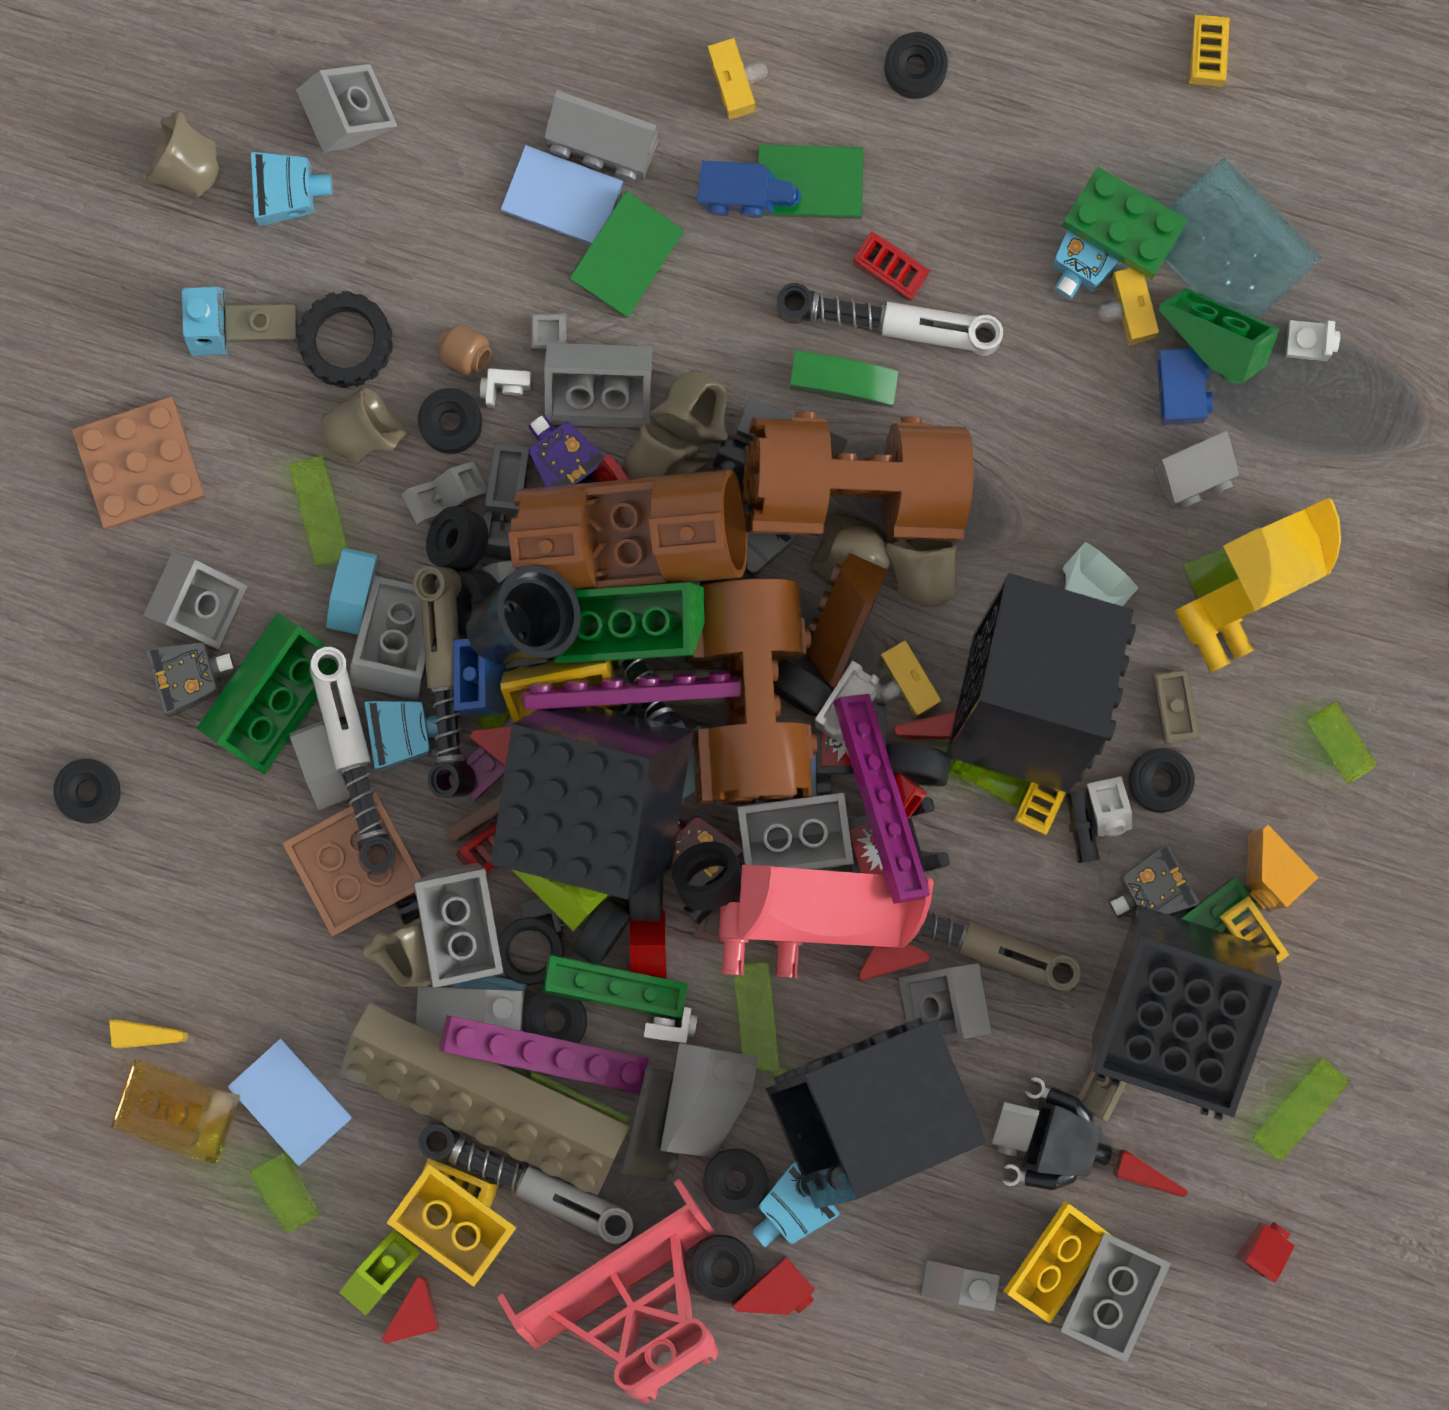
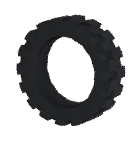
[297,291,393,388]

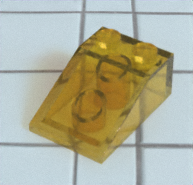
[111,1059,240,1164]

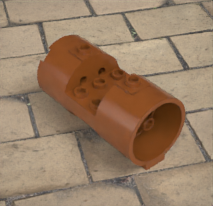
[743,412,974,541]
[508,469,748,590]
[687,579,818,805]

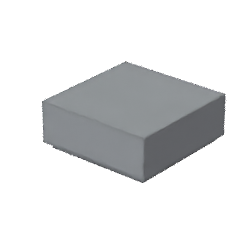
[531,313,567,350]

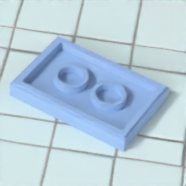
[501,145,624,244]
[228,1038,353,1166]

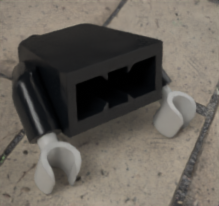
[1002,1077,1112,1190]

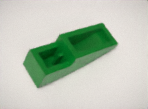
[790,350,898,406]

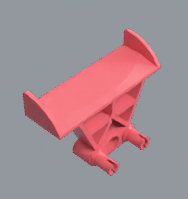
[718,865,934,978]
[497,1179,718,1403]

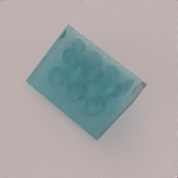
[1165,157,1321,319]

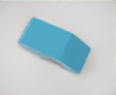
[326,547,377,635]

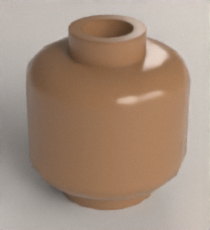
[437,324,492,376]

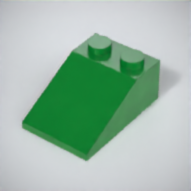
[1159,288,1280,383]

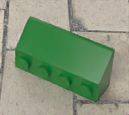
[555,582,705,664]
[196,612,338,775]

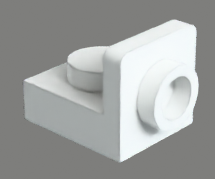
[1285,320,1340,361]
[480,368,532,409]
[1087,776,1133,836]
[644,1007,698,1043]

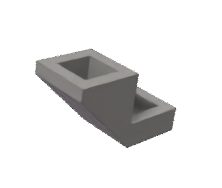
[401,461,488,525]
[289,721,351,810]

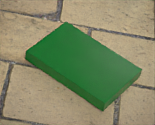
[758,145,863,219]
[568,191,684,318]

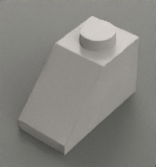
[989,1101,1039,1157]
[921,1259,1000,1311]

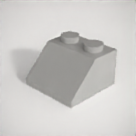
[296,64,397,152]
[1153,431,1239,510]
[143,552,247,650]
[898,963,992,1042]

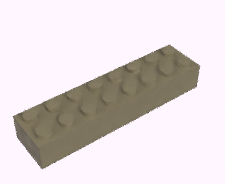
[339,1003,630,1196]

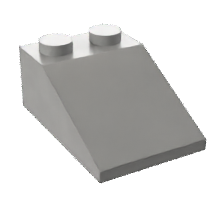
[350,576,438,700]
[416,986,525,1037]
[660,1043,758,1158]

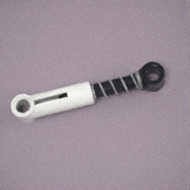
[777,283,1003,356]
[309,647,396,875]

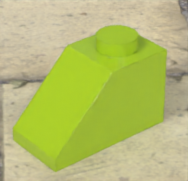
[339,1229,421,1316]

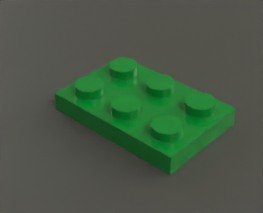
[1061,167,1188,280]

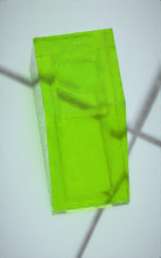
[949,759,1031,808]
[249,1153,320,1233]

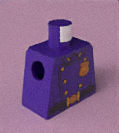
[528,415,605,487]

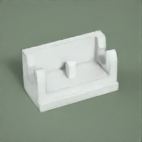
[815,661,882,745]

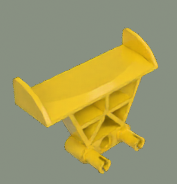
[1174,498,1341,673]

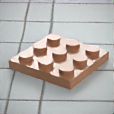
[72,396,206,530]
[282,792,422,937]

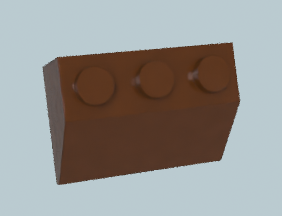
[806,553,888,688]

